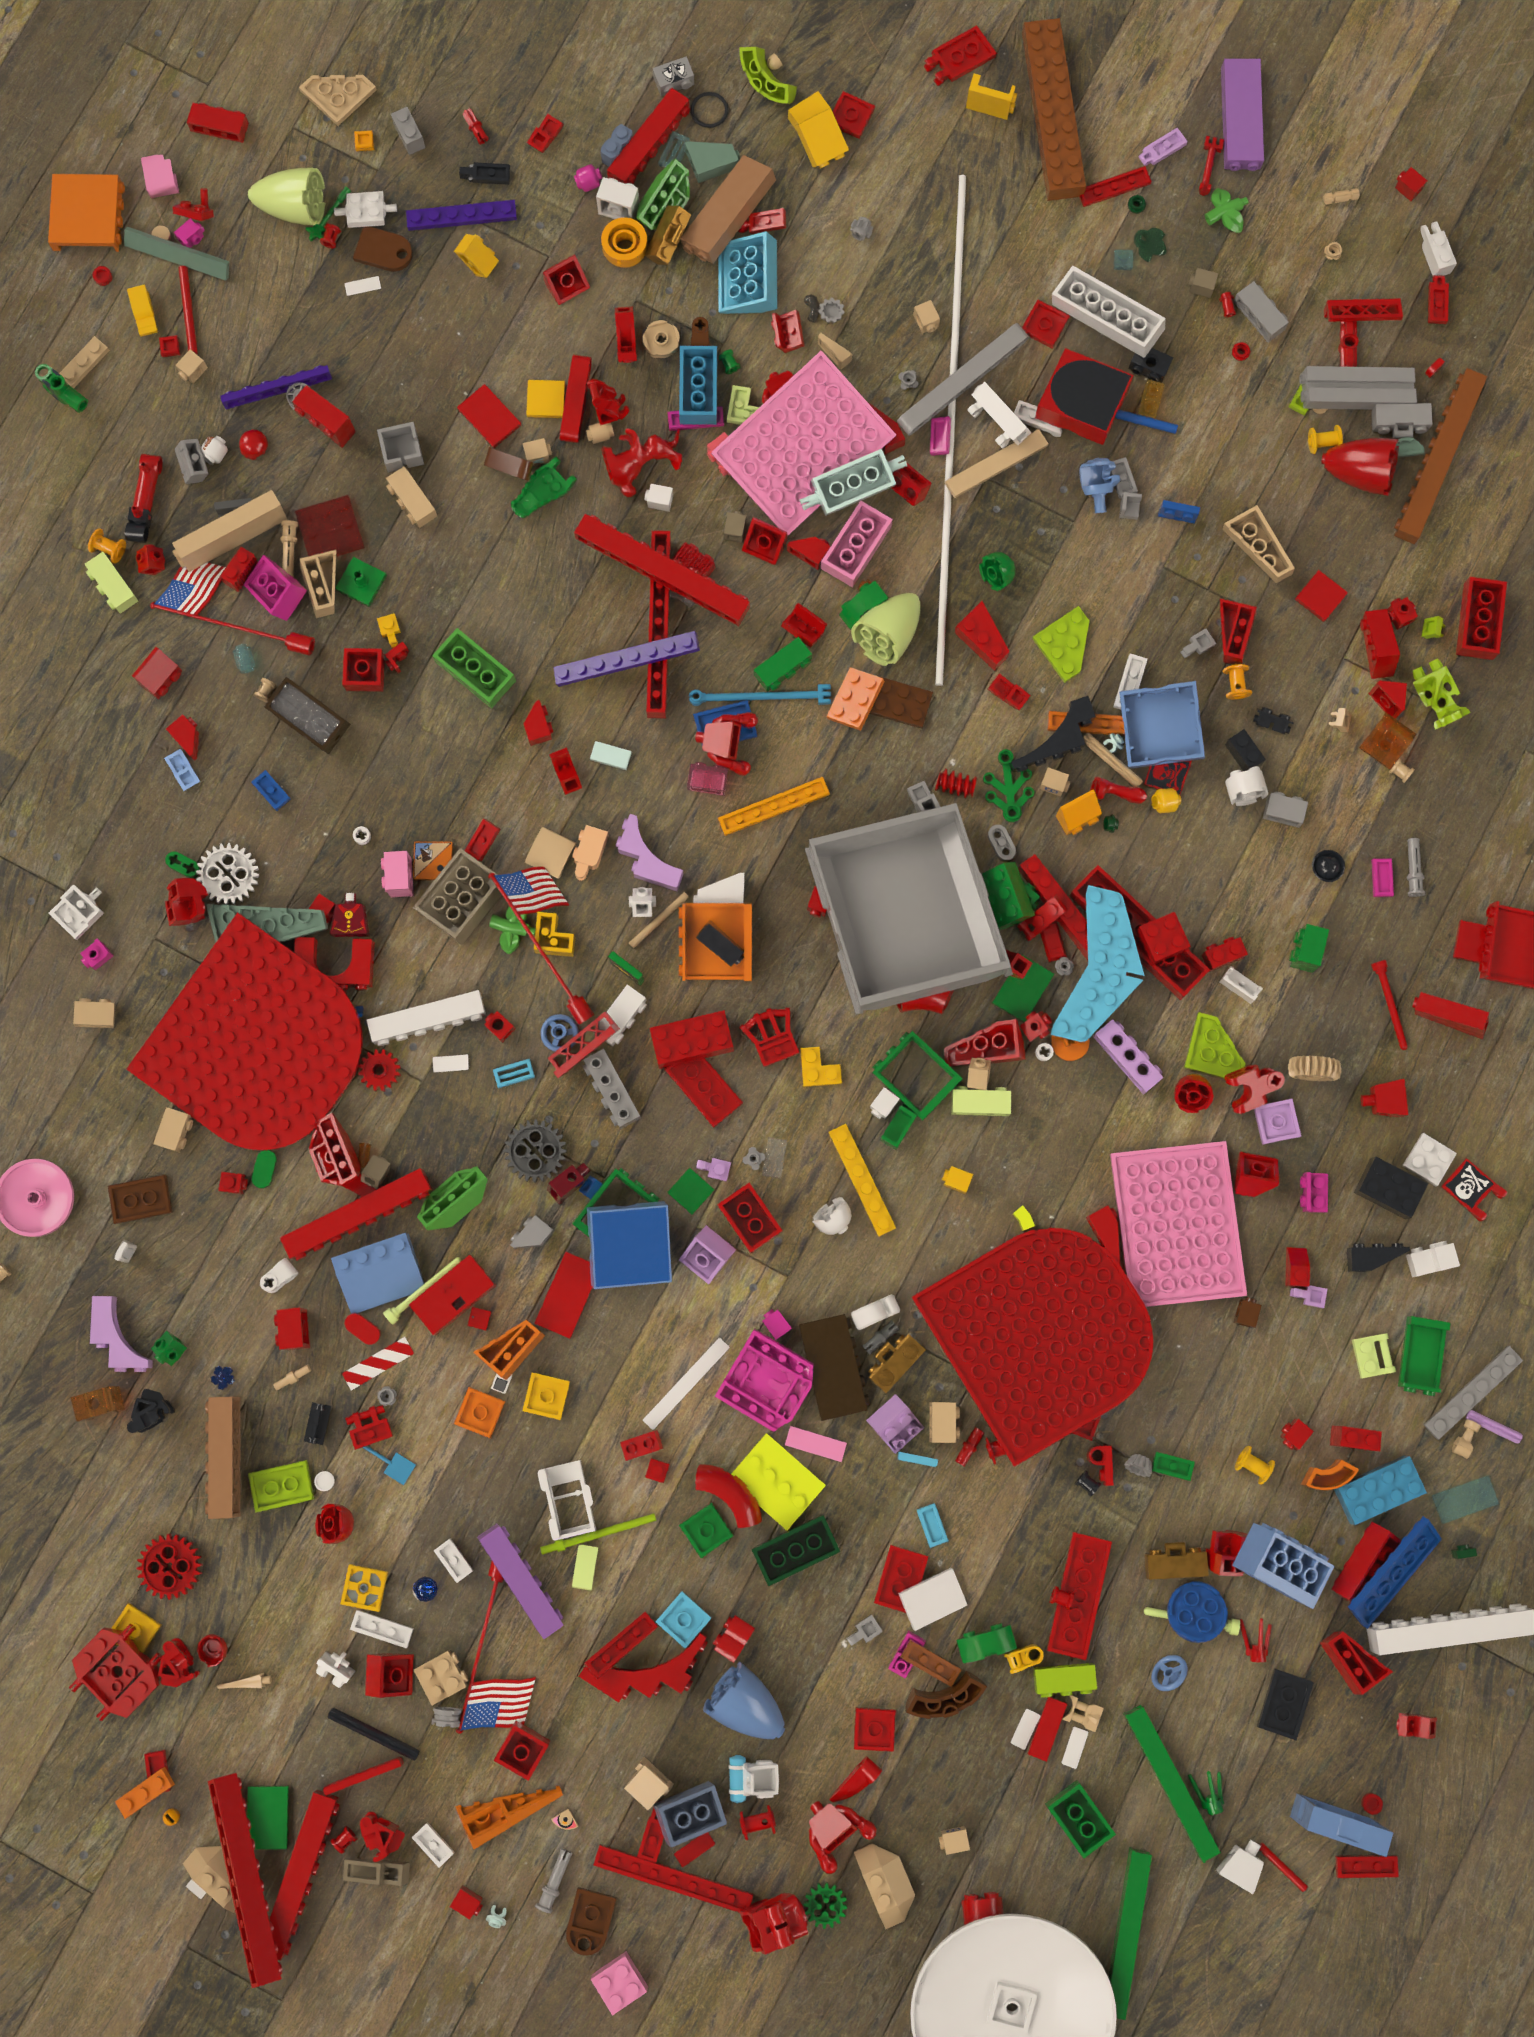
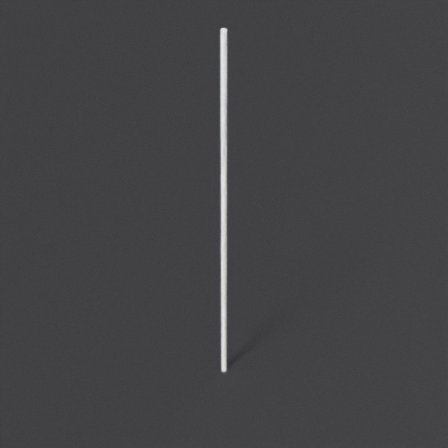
[935,175,966,686]

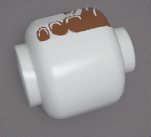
[200,436,228,465]

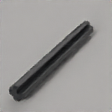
[328,1708,420,1761]

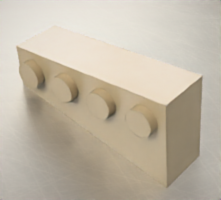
[1223,505,1295,583]

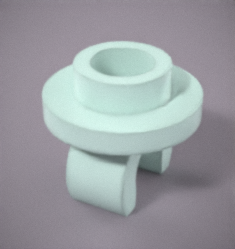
[1103,733,1124,753]
[486,1905,506,1928]

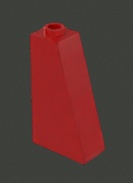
[1412,992,1489,1039]

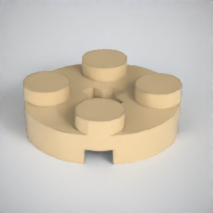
[643,320,680,358]

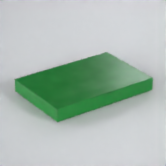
[992,955,1054,1023]
[247,1785,289,1849]

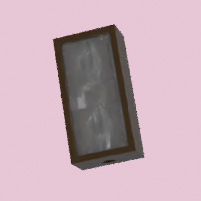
[264,677,351,754]

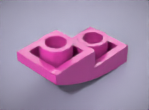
[888,1630,926,1678]

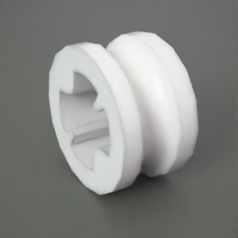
[353,826,371,845]
[1035,1043,1054,1061]

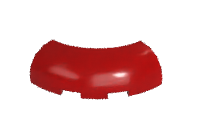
[695,1464,762,1528]

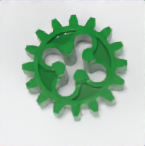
[803,1882,847,1929]

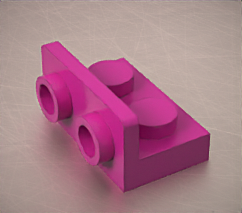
[1300,1172,1328,1213]

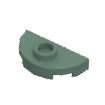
[1397,437,1425,458]

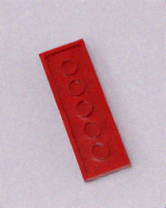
[1046,1532,1112,1660]

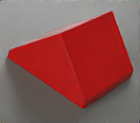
[543,254,590,305]
[742,517,787,565]
[1368,680,1407,721]

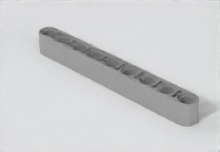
[897,323,1029,436]

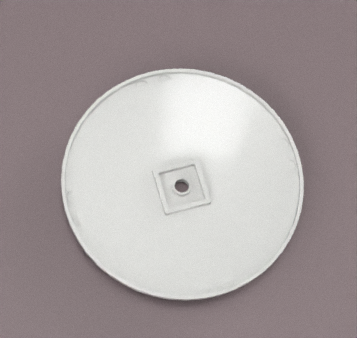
[910,1914,1116,2037]

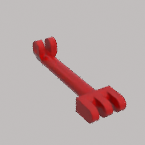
[1199,135,1224,196]

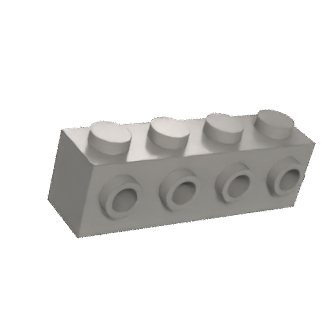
[583,1049,641,1129]

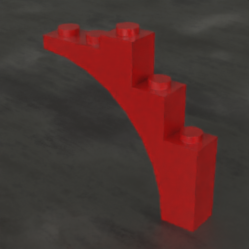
[578,1632,708,1703]

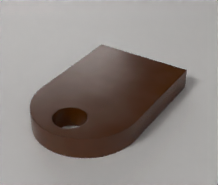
[353,226,412,272]
[566,1887,617,1956]

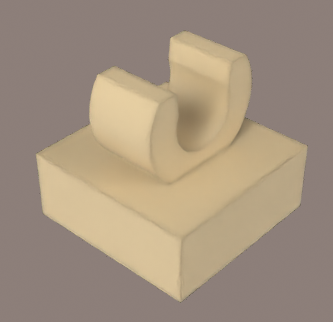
[1329,708,1352,733]

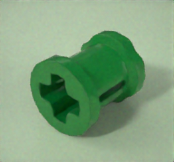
[718,349,740,375]

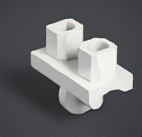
[316,1651,355,1688]

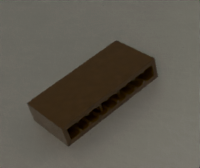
[799,1314,870,1421]

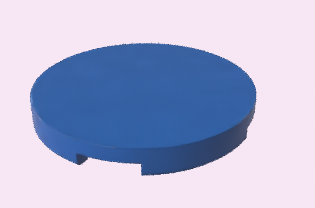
[1167,1581,1228,1643]

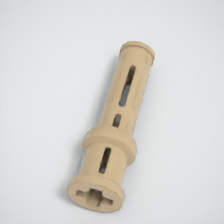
[280,520,298,577]

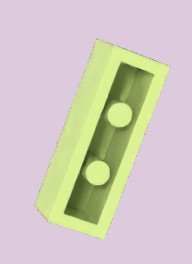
[85,552,138,614]
[951,1086,1011,1116]

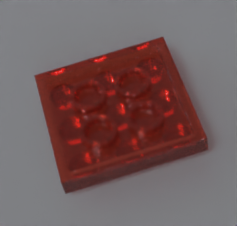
[295,495,365,557]

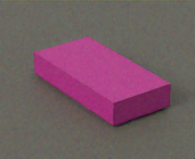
[930,416,951,456]
[1371,858,1394,897]

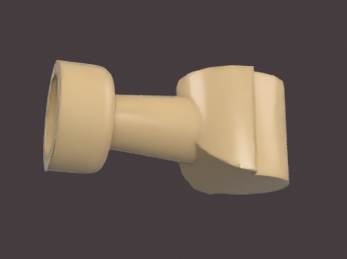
[1452,1419,1481,1459]

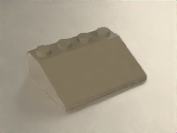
[413,848,502,945]

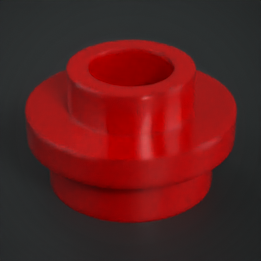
[1232,342,1250,361]

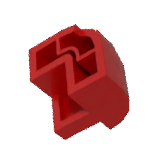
[165,878,208,926]
[1206,1530,1248,1577]

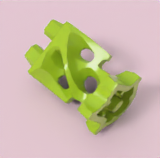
[1412,658,1470,730]

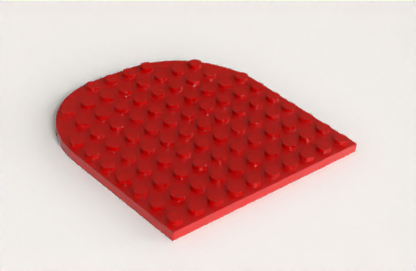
[126,912,363,1150]
[911,1228,1153,1467]

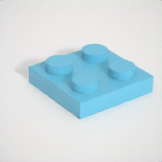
[656,1591,712,1648]

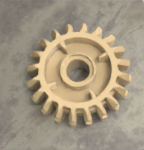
[1288,1055,1341,1082]

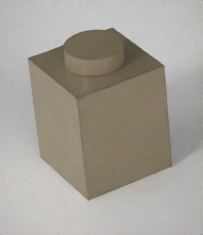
[1188,268,1218,298]
[724,511,746,543]
[361,1154,390,1189]

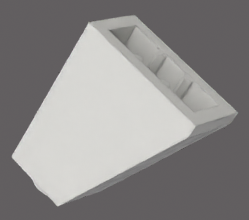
[693,873,744,903]

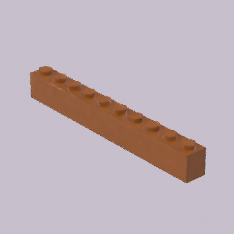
[1394,368,1488,545]

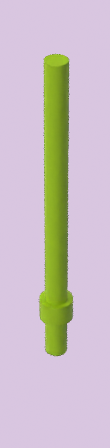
[540,1513,657,1555]

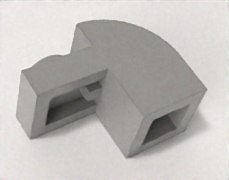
[907,781,940,813]

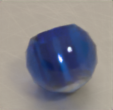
[413,1576,438,1602]

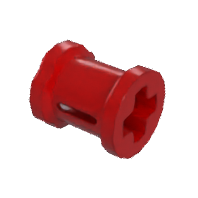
[320,223,341,249]
[1049,1586,1075,1610]
[331,1826,358,1854]

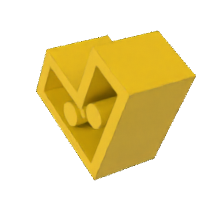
[534,912,575,957]

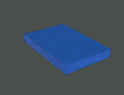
[693,700,757,745]

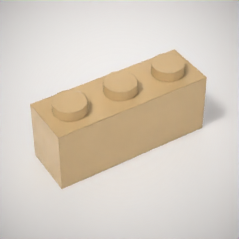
[386,466,437,528]

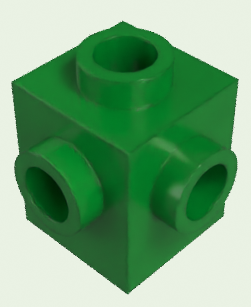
[151,1330,187,1366]

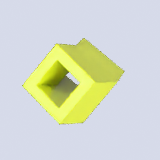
[1013,1205,1035,1231]

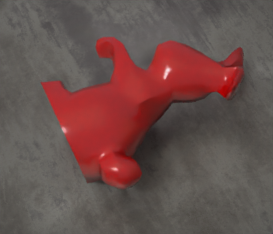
[601,428,682,497]

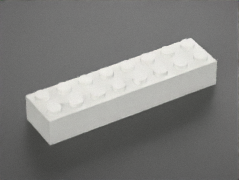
[1367,1604,1534,1655]

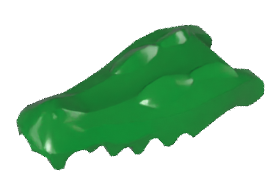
[511,456,577,518]

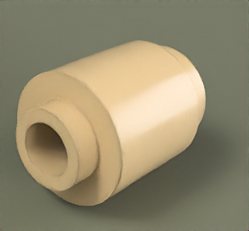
[586,422,614,444]

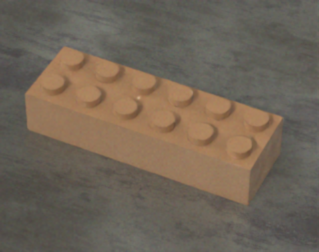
[205,1397,241,1519]

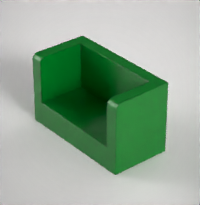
[880,1105,917,1150]

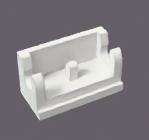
[1220,966,1263,1004]

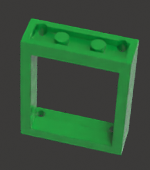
[872,1031,963,1121]
[571,1168,660,1237]

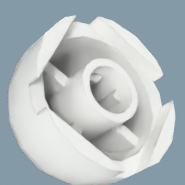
[812,1197,852,1235]

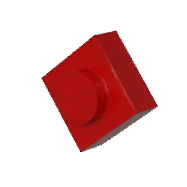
[645,1458,670,1483]

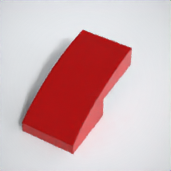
[527,114,564,153]
[987,673,1031,710]

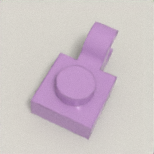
[696,1158,731,1182]
[1290,1285,1327,1308]

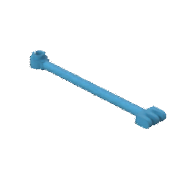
[689,684,831,706]

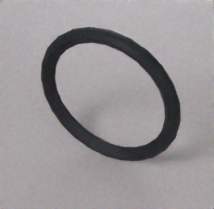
[690,92,729,128]

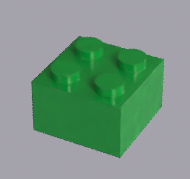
[1289,924,1329,973]

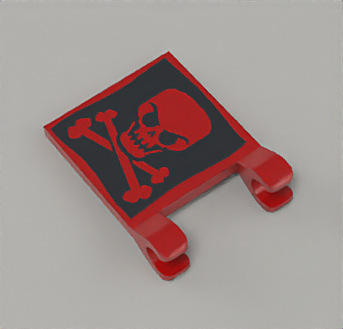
[1144,760,1192,795]

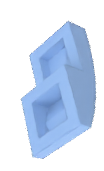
[164,749,200,791]

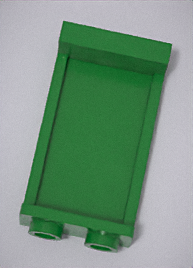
[1398,1316,1451,1396]

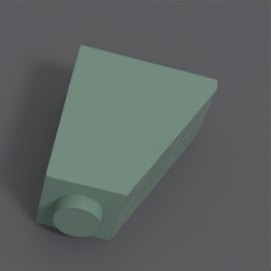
[685,141,741,183]

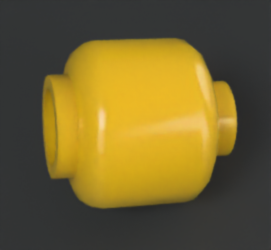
[1151,788,1181,814]

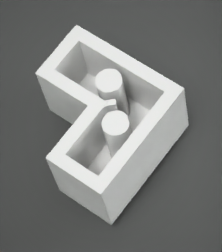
[1406,1241,1460,1277]

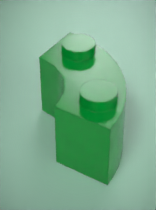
[839,581,888,630]
[957,1623,1017,1663]

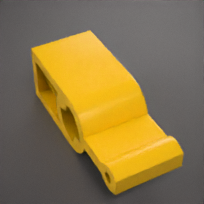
[127,284,158,337]

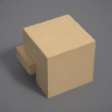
[624,1757,674,1810]

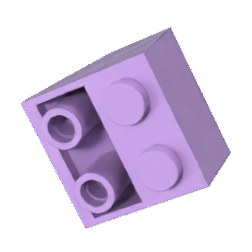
[866,1394,924,1454]

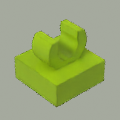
[1421,616,1445,639]

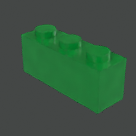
[754,637,812,692]

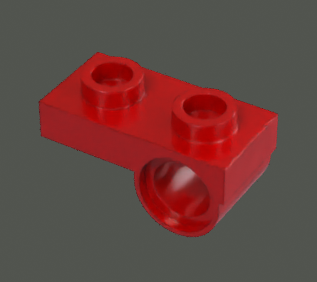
[620,1430,664,1461]

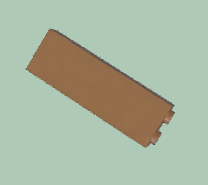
[680,155,776,264]

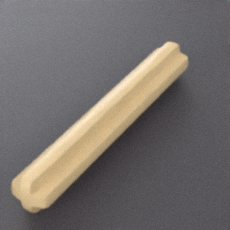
[1083,733,1143,787]

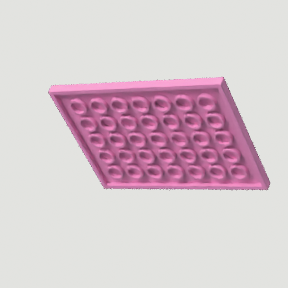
[711,351,896,536]
[1110,1141,1247,1307]

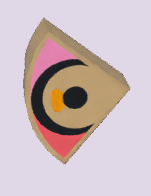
[551,1808,579,1830]

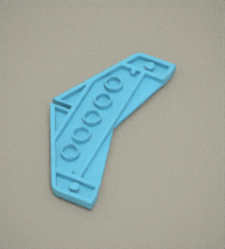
[1051,885,1144,1042]

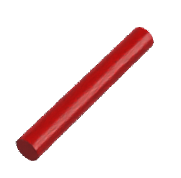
[1259,1843,1308,1892]

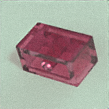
[687,762,728,796]

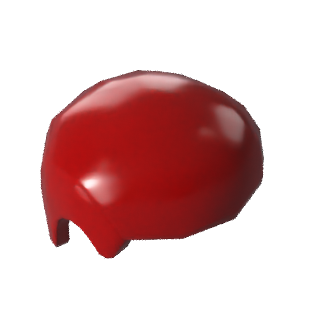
[239,429,268,460]
[197,1634,228,1667]

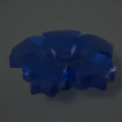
[211,1366,235,1390]

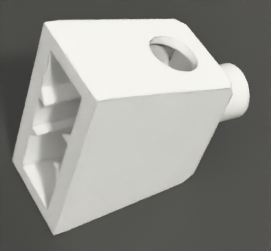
[1216,1839,1264,1894]

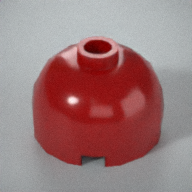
[1174,1074,1214,1113]
[315,1504,354,1544]

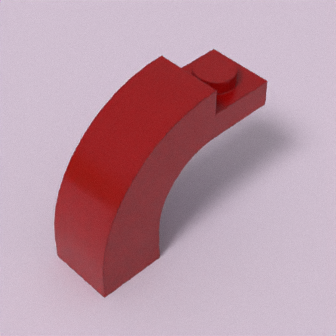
[615,306,637,363]

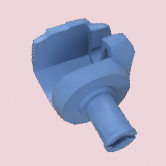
[1079,458,1120,513]

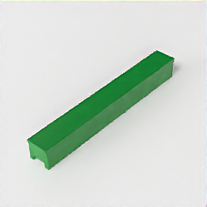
[1123,1705,1221,1863]
[1108,1847,1152,2020]

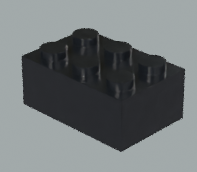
[1354,1156,1429,1220]

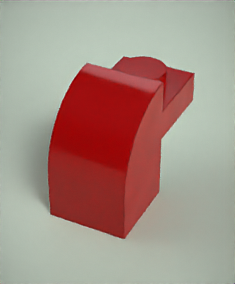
[549,747,582,795]
[1396,1713,1437,1739]

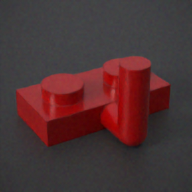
[173,188,214,221]

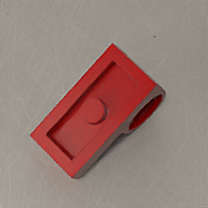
[1086,1445,1114,1486]

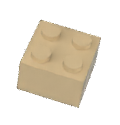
[929,1402,960,1443]

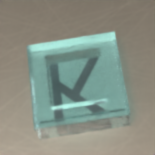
[1114,250,1133,270]

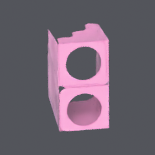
[141,155,179,198]

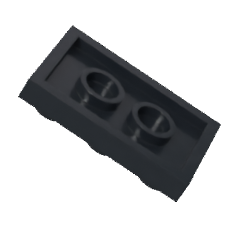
[1257,1668,1314,1741]

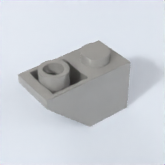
[510,1215,554,1249]

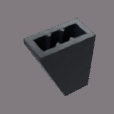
[696,920,744,966]

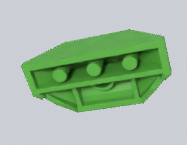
[637,158,690,230]
[417,1166,488,1230]

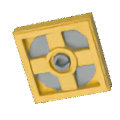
[340,1564,388,1612]

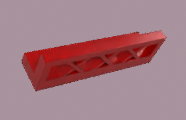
[1324,298,1403,322]
[548,1011,620,1078]

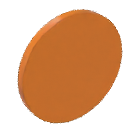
[1051,1035,1090,1061]

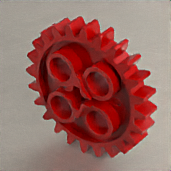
[136,1534,203,1600]

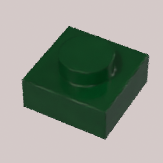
[1451,1544,1477,1559]

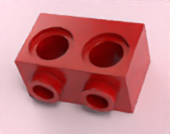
[892,461,932,506]

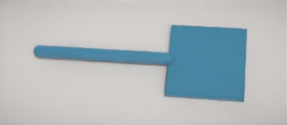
[362,1446,416,1485]

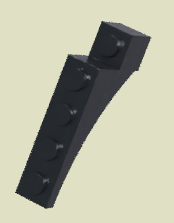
[1010,696,1096,773]

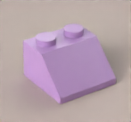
[679,1225,736,1284]

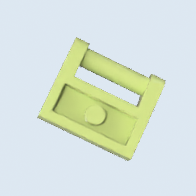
[1352,1333,1396,1378]

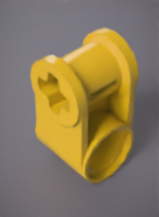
[1003,1644,1044,1674]

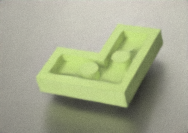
[727,385,760,425]

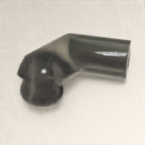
[804,294,821,323]

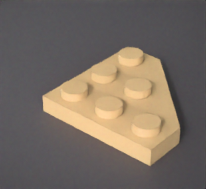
[299,75,377,126]

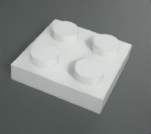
[1403,1133,1457,1187]

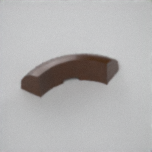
[905,1671,987,1719]

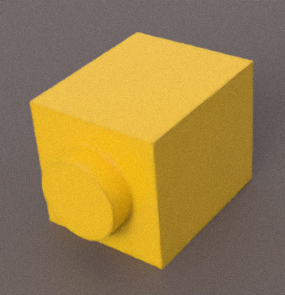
[942,1166,973,1194]

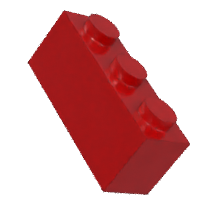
[187,102,249,143]

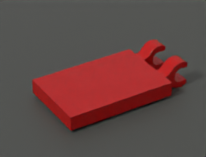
[924,25,997,86]

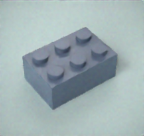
[653,1781,727,1848]

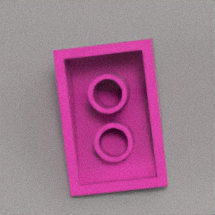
[244,555,307,621]

